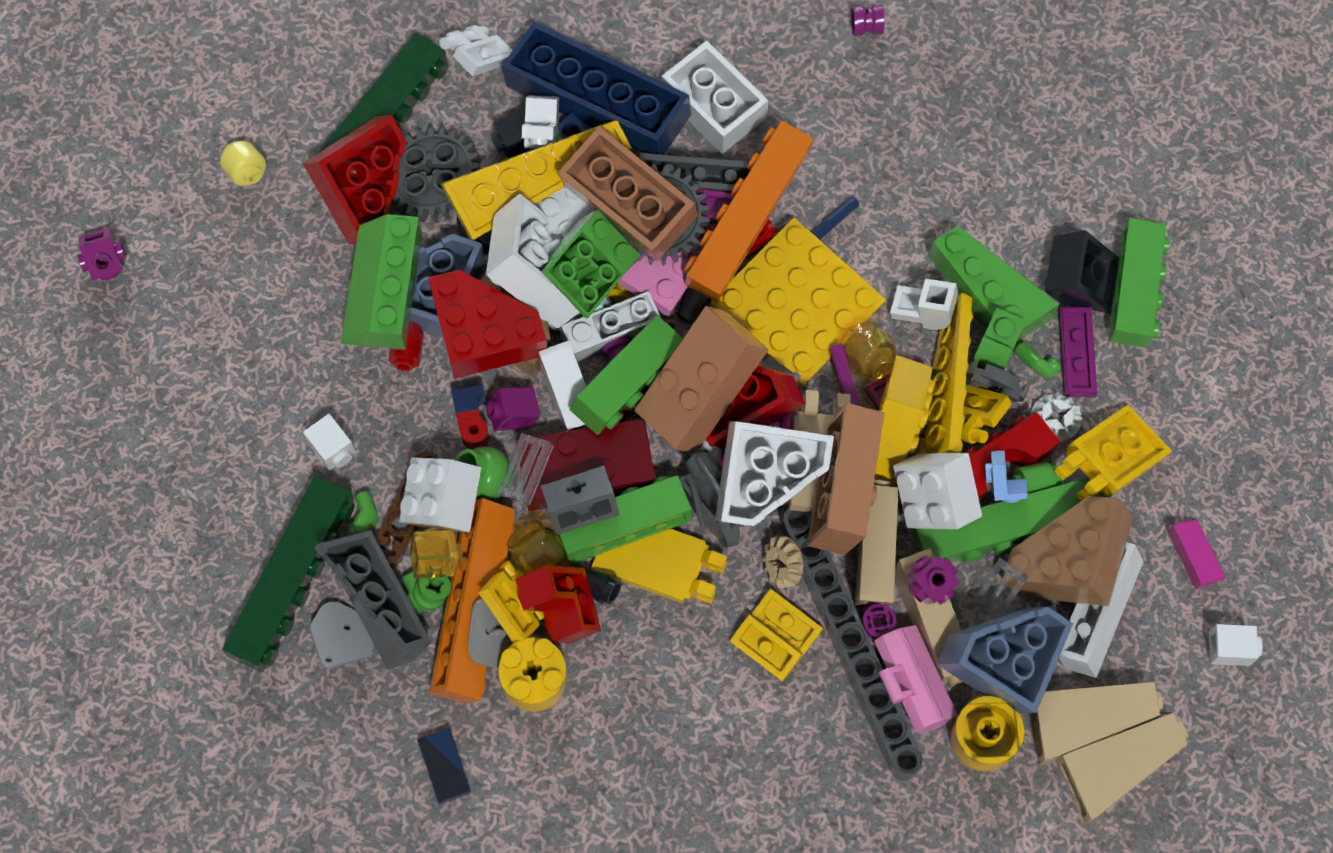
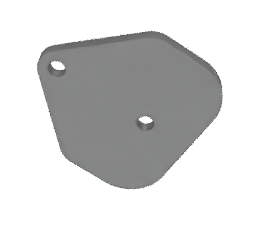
[468,598,513,668]
[310,602,375,669]

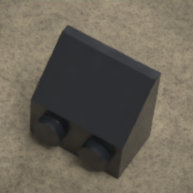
[1044,230,1120,313]

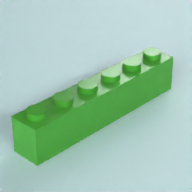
[912,478,1109,564]

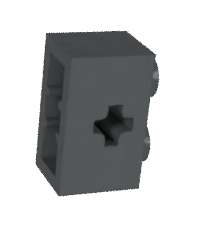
[541,466,620,535]

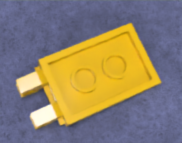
[1054,404,1172,501]
[591,529,727,604]

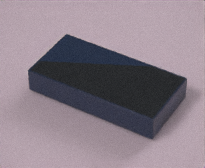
[417,728,471,805]

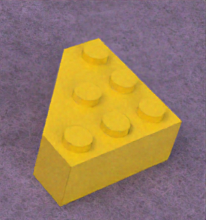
[874,355,936,487]

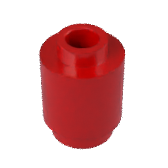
[389,322,424,371]

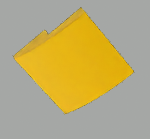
[730,588,824,681]

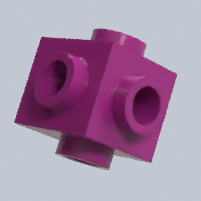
[77,228,126,281]
[904,555,961,605]

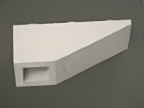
[561,291,661,362]

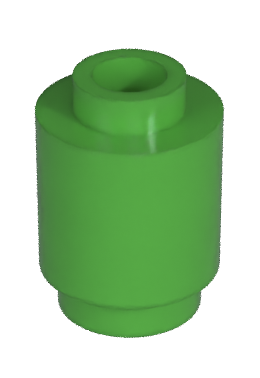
[1011,461,1062,494]

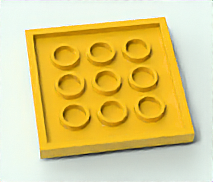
[710,218,886,388]

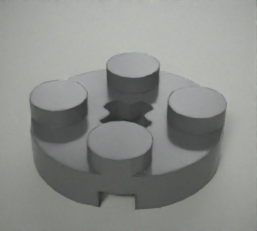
[966,361,1029,407]

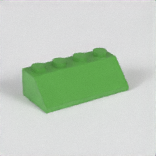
[341,214,422,350]

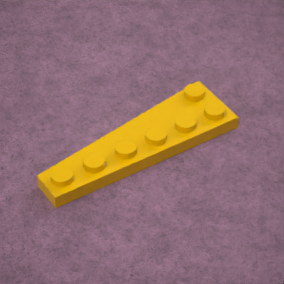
[440,120,631,240]
[916,293,973,454]

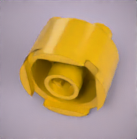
[498,637,567,712]
[950,696,1024,772]

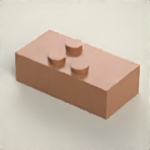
[557,126,699,262]
[634,306,769,453]
[807,403,884,555]

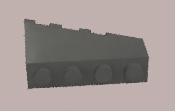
[314,530,431,670]

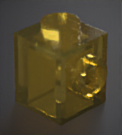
[409,530,462,579]

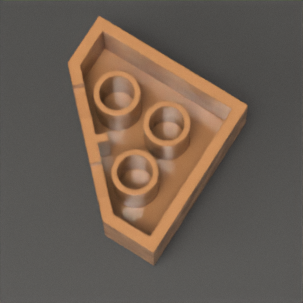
[1003,496,1133,606]

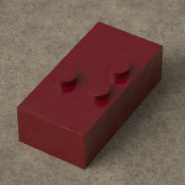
[517,419,656,511]

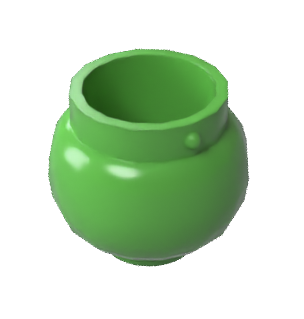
[456,446,513,501]

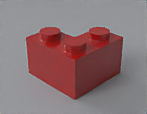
[515,565,601,644]

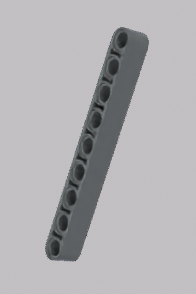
[781,508,923,781]

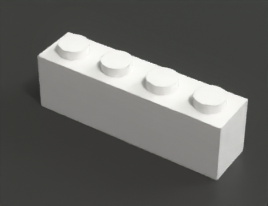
[1059,542,1144,678]

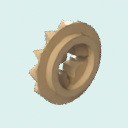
[762,536,803,588]

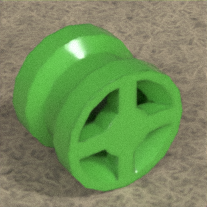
[412,570,451,611]

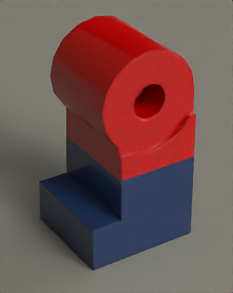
[451,384,489,450]

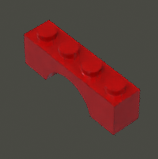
[966,412,1061,502]

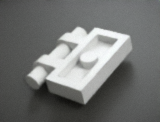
[440,25,513,76]

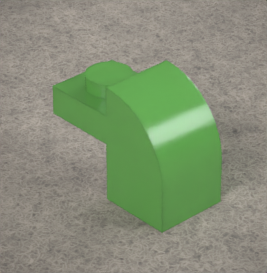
[972,308,1026,370]

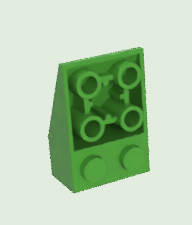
[542,209,640,319]

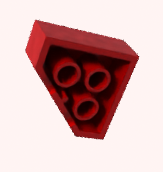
[303,115,407,244]
[428,270,547,379]
[706,364,805,449]

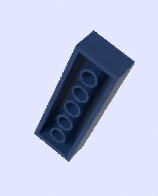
[501,22,691,155]

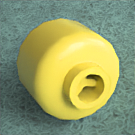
[220,141,266,187]

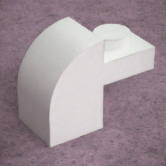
[522,95,559,148]
[890,279,958,330]

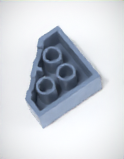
[410,234,485,337]
[936,607,1073,713]

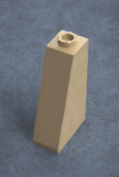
[854,480,898,607]
[894,548,963,686]
[1031,682,1163,765]
[1057,713,1188,824]

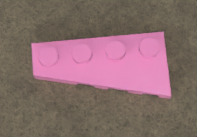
[617,223,717,316]

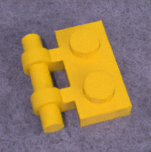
[961,384,1012,444]
[478,561,544,643]

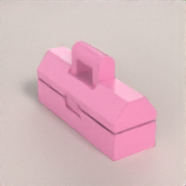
[874,625,958,734]

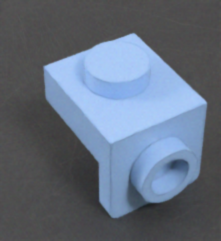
[985,451,1028,503]

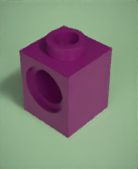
[486,387,541,431]

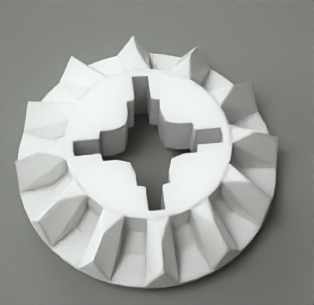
[1031,392,1083,442]

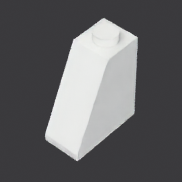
[539,340,589,431]

